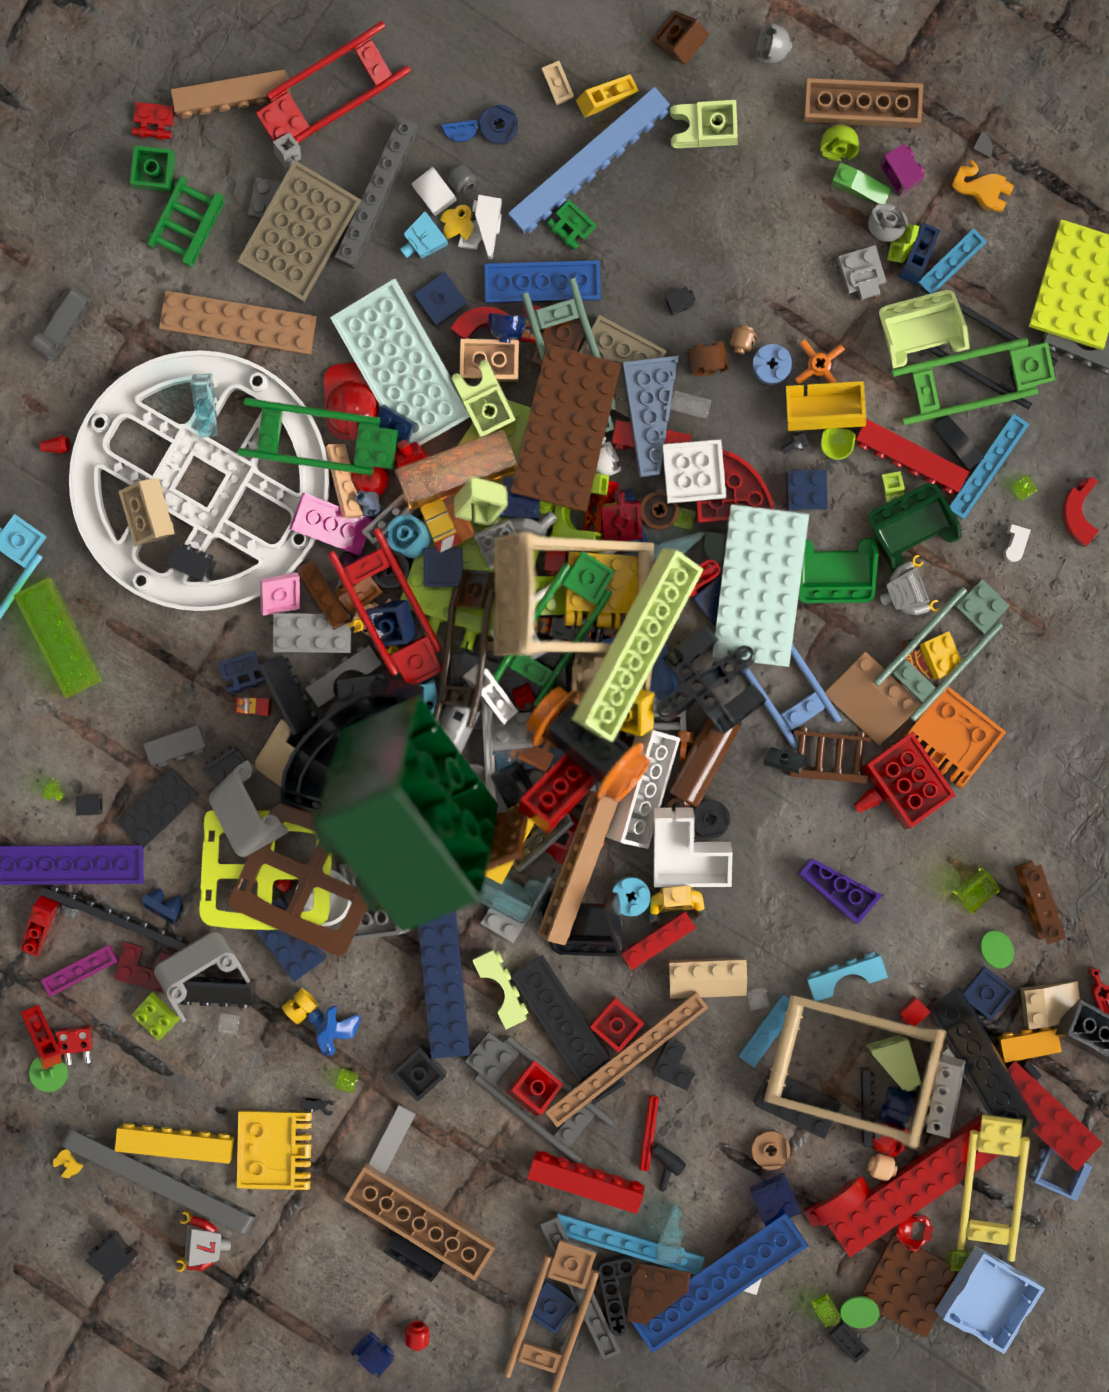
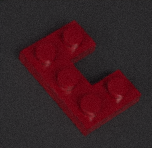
[114,941,172,993]

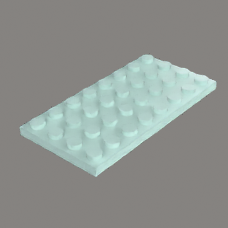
[330,279,470,445]
[712,504,809,667]

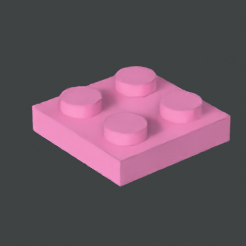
[260,573,300,616]

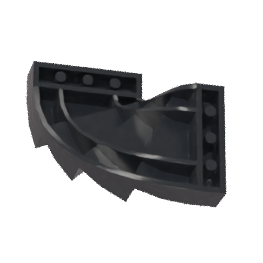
[280,680,424,812]

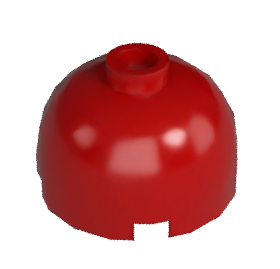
[351,466,389,496]

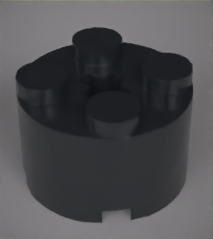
[372,550,411,589]

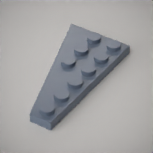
[622,356,679,477]

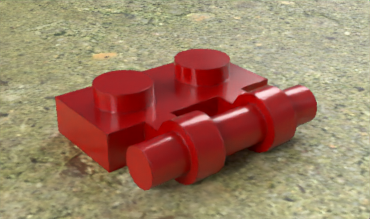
[132,102,175,140]

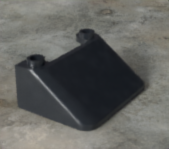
[537,891,622,957]

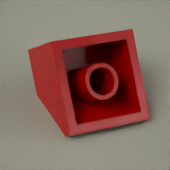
[506,1060,564,1116]

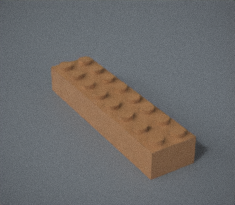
[344,1163,496,1281]

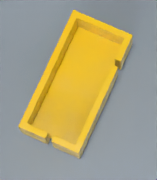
[786,381,866,431]

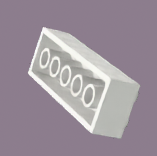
[606,730,680,849]

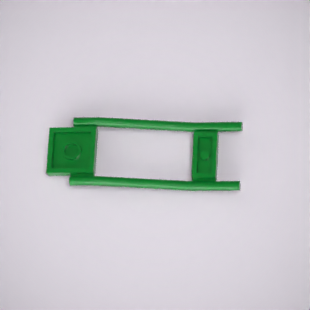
[238,398,398,476]
[492,551,615,707]

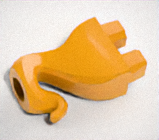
[952,160,1014,213]

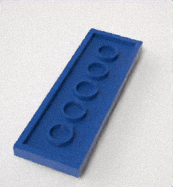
[485,260,601,303]

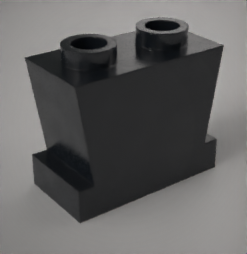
[86,1231,138,1284]

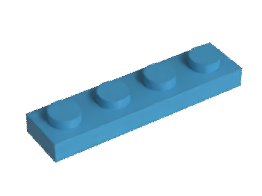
[918,228,987,294]
[738,993,790,1067]

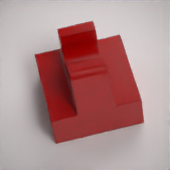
[511,683,535,710]

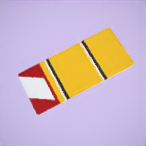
[420,498,460,553]

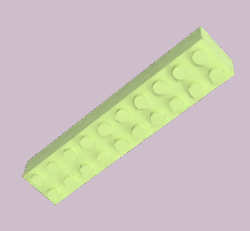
[572,548,703,741]

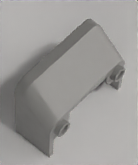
[154,931,250,1022]

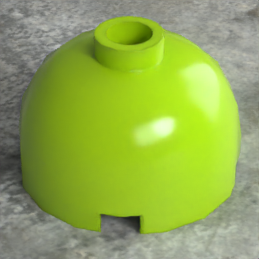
[820,124,859,161]

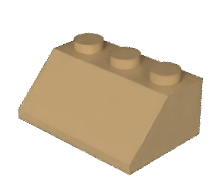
[118,478,175,547]

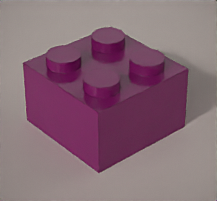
[879,143,925,197]

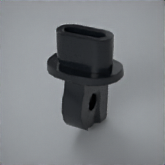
[781,431,810,454]

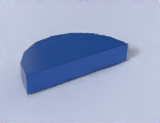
[441,119,479,142]

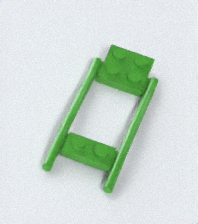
[892,337,1055,426]

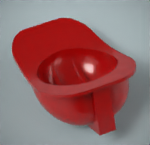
[324,362,380,440]

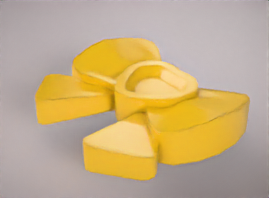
[53,1149,83,1178]

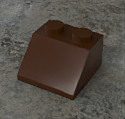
[651,11,709,64]

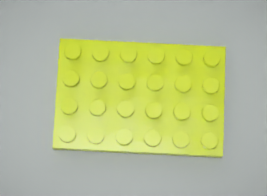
[1028,219,1109,350]

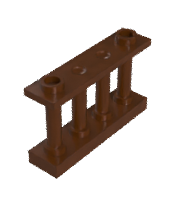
[788,727,871,784]
[1014,861,1066,945]

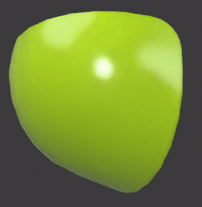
[821,428,856,460]

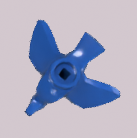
[307,1006,361,1056]

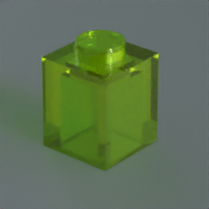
[812,1293,842,1327]

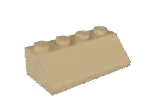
[668,957,747,999]

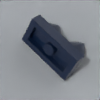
[140,888,181,924]

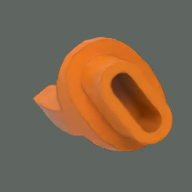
[677,731,694,761]

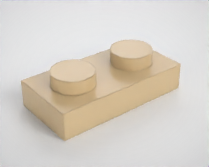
[542,61,574,105]

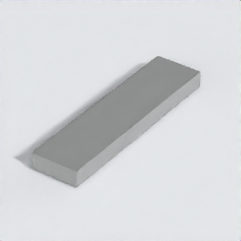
[369,1105,416,1174]

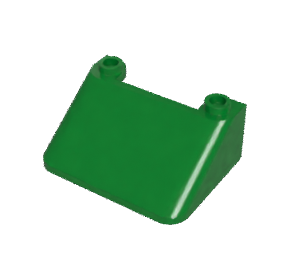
[798,537,878,603]

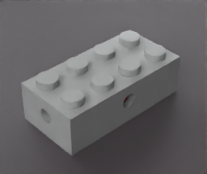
[273,613,353,653]

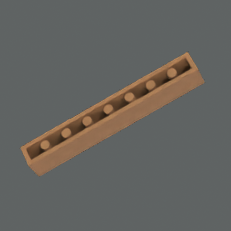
[537,790,618,945]

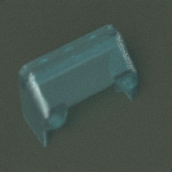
[479,867,556,923]

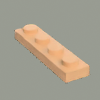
[325,444,363,518]

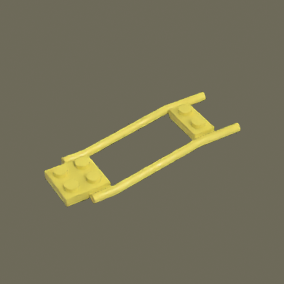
[957,1115,1030,1261]

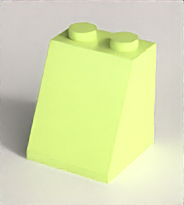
[866,1034,922,1091]

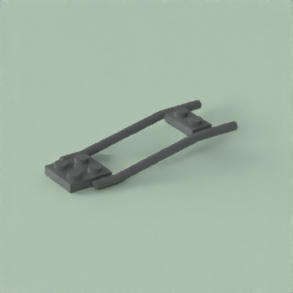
[465,1030,614,1163]

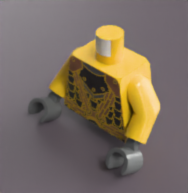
[648,886,707,926]

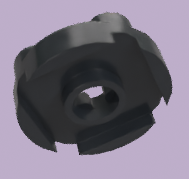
[693,800,730,838]

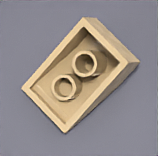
[1020,981,1080,1029]

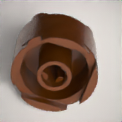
[687,342,729,377]
[641,491,679,531]

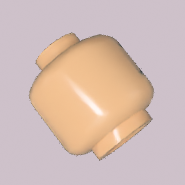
[867,1153,898,1181]

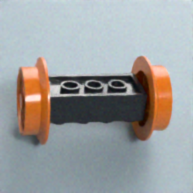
[526,687,651,803]

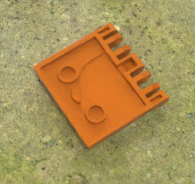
[903,686,1006,789]

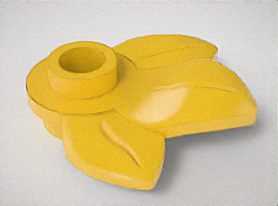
[440,205,474,240]

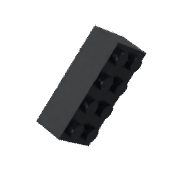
[753,1068,841,1139]

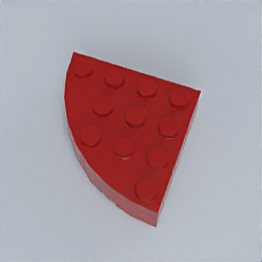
[696,449,774,524]

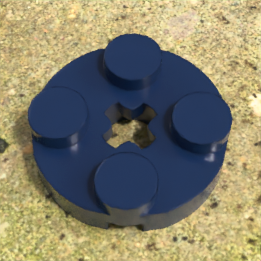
[480,105,518,145]

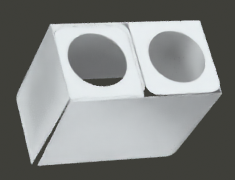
[411,167,457,216]

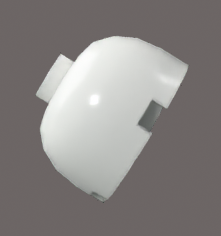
[595,437,621,476]

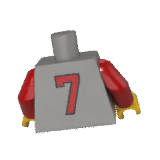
[176,1211,231,1272]

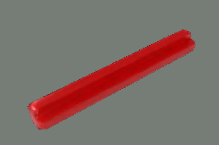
[639,1095,659,1171]

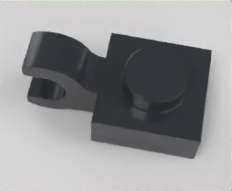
[300,1097,334,1116]

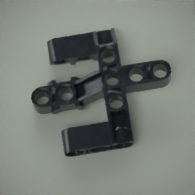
[656,626,767,734]

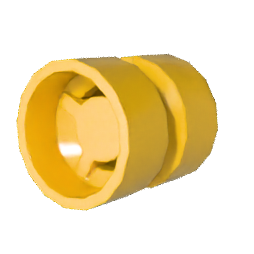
[282,988,318,1024]

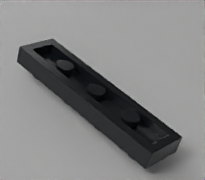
[860,1067,875,1147]

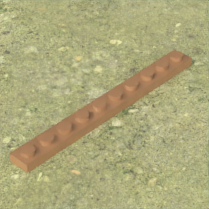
[545,992,708,1127]

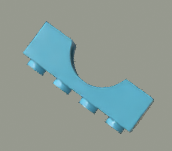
[806,952,888,1002]

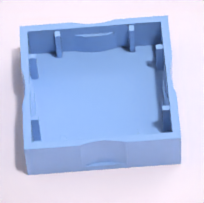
[935,1245,1045,1354]

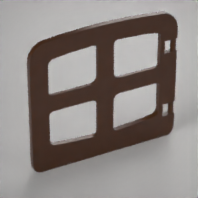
[228,804,368,957]

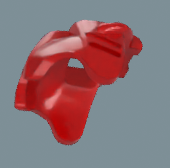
[871,1117,908,1157]
[896,1215,934,1252]

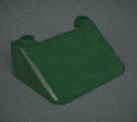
[868,483,962,572]

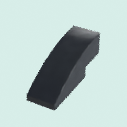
[931,415,984,470]

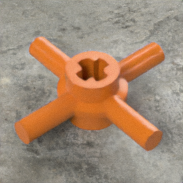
[794,339,845,385]

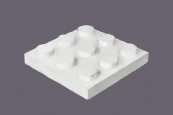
[663,440,726,503]

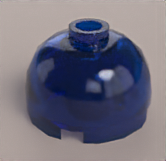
[488,313,527,343]

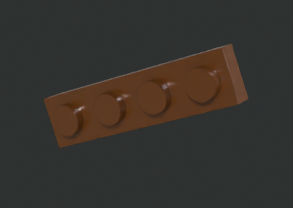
[296,560,350,630]

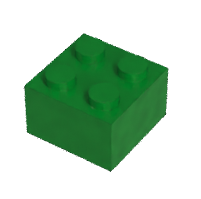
[130,145,176,193]

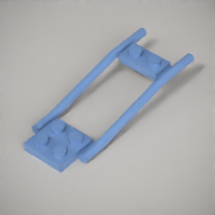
[743,644,842,751]

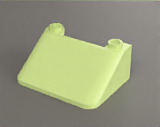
[879,290,969,368]

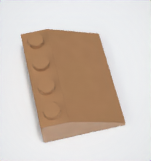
[825,651,921,746]

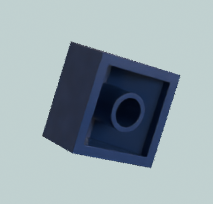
[366,599,417,647]

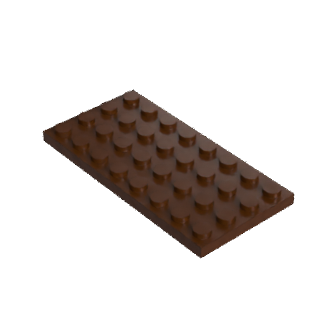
[510,344,622,513]

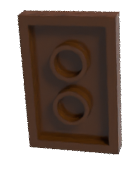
[531,318,585,366]

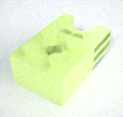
[670,100,738,148]
[452,359,516,437]

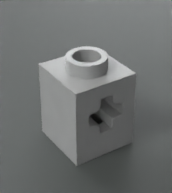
[273,133,301,168]

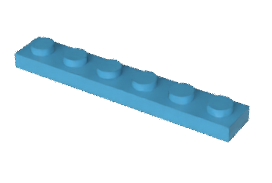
[949,414,1030,520]

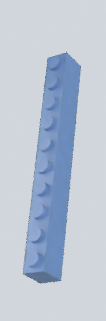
[509,87,670,234]

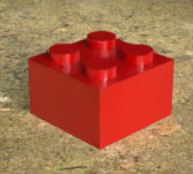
[590,995,644,1052]

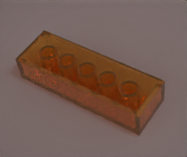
[395,429,517,511]

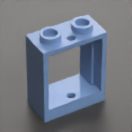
[1031,1144,1093,1201]

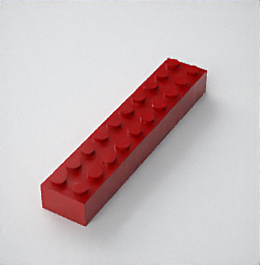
[828,1113,1000,1257]

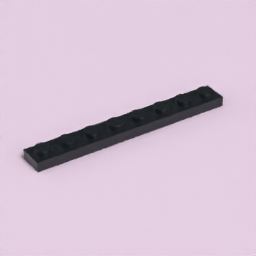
[40,884,189,950]

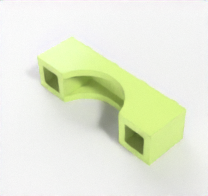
[472,948,528,1029]

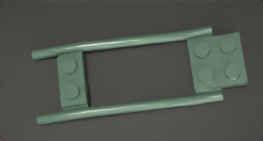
[521,278,617,432]
[873,579,1010,722]

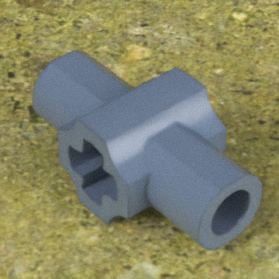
[355,490,386,517]

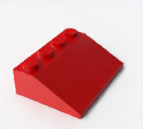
[861,732,956,829]

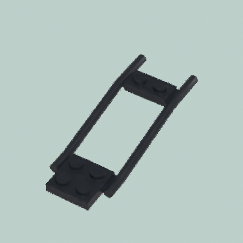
[915,290,1058,410]

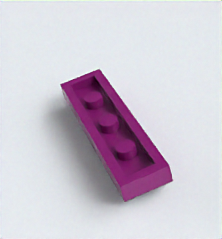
[41,944,119,997]

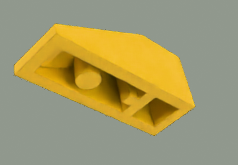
[576,74,639,118]

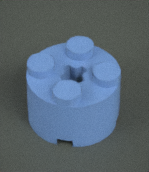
[751,344,792,386]

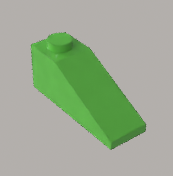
[830,163,891,205]

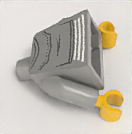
[880,555,940,615]

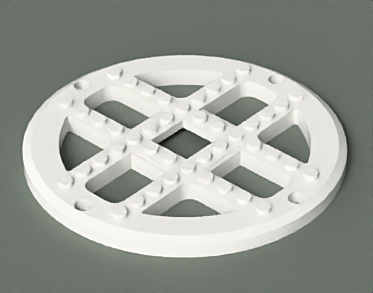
[69,351,330,611]

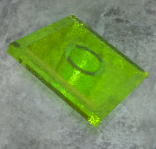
[952,867,1001,915]

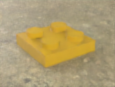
[919,631,961,680]

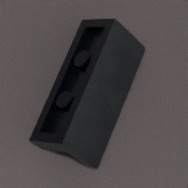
[383,1232,444,1282]

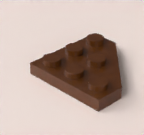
[626,1262,691,1325]

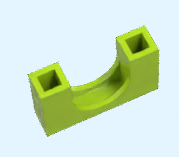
[550,473,609,553]

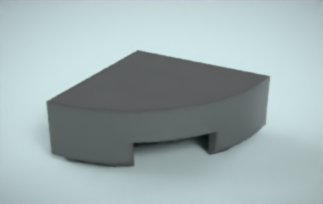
[972,132,993,158]

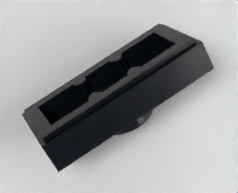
[764,747,807,774]
[829,1321,869,1363]

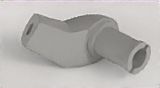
[510,511,557,537]

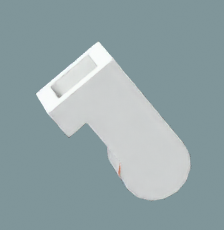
[1003,524,1030,562]

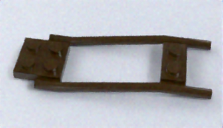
[433,569,496,729]

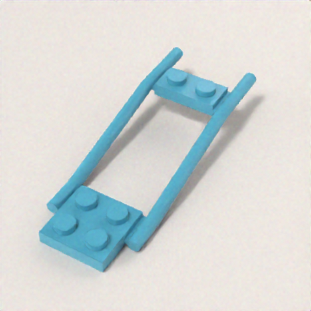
[0,514,47,619]

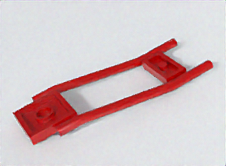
[255,21,411,143]
[327,528,442,685]

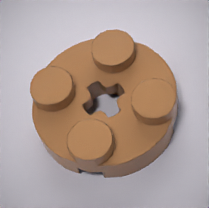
[751,1130,790,1170]

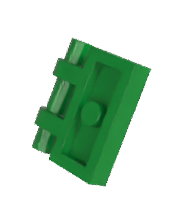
[547,200,597,251]

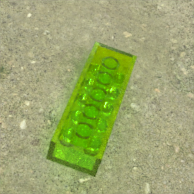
[13,578,104,699]

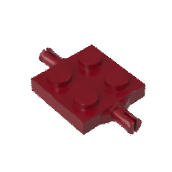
[601,490,642,554]

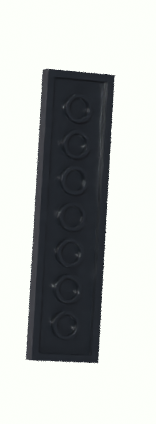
[511,955,626,1105]
[926,987,1040,1135]

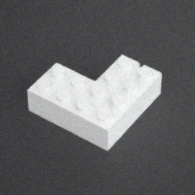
[653,808,732,887]

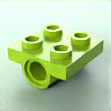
[132,992,181,1041]

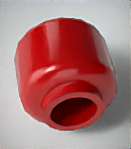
[405,1320,430,1351]

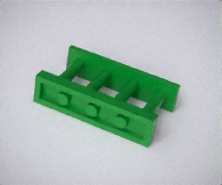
[147,175,226,268]

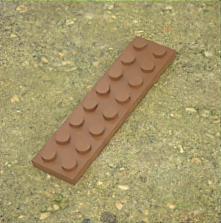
[159,291,317,355]

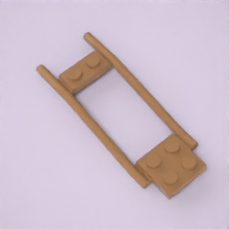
[503,1239,599,1392]

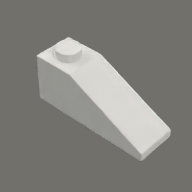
[472,195,502,260]
[463,664,518,724]

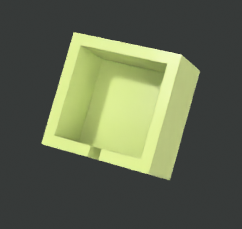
[454,476,507,526]

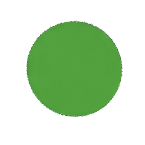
[980,931,1014,969]
[29,1057,68,1092]
[841,1296,879,1328]

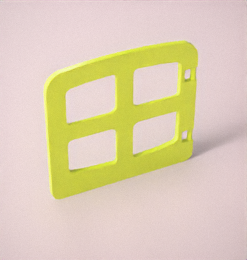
[199,810,332,930]

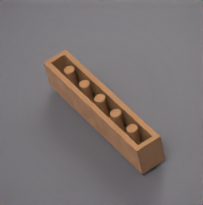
[171,70,291,118]

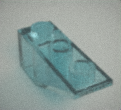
[190,373,218,437]
[656,1203,685,1264]

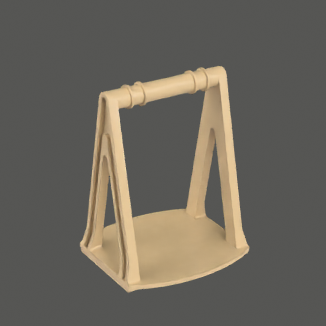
[492,533,656,656]
[764,995,946,1148]

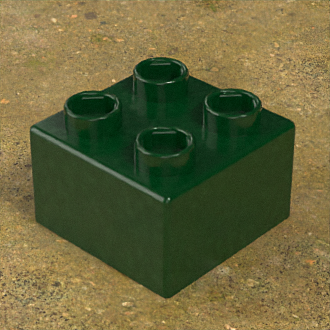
[312,696,498,932]

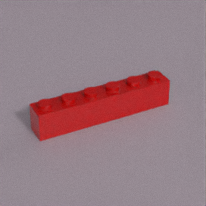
[855,419,969,495]
[527,1150,645,1214]

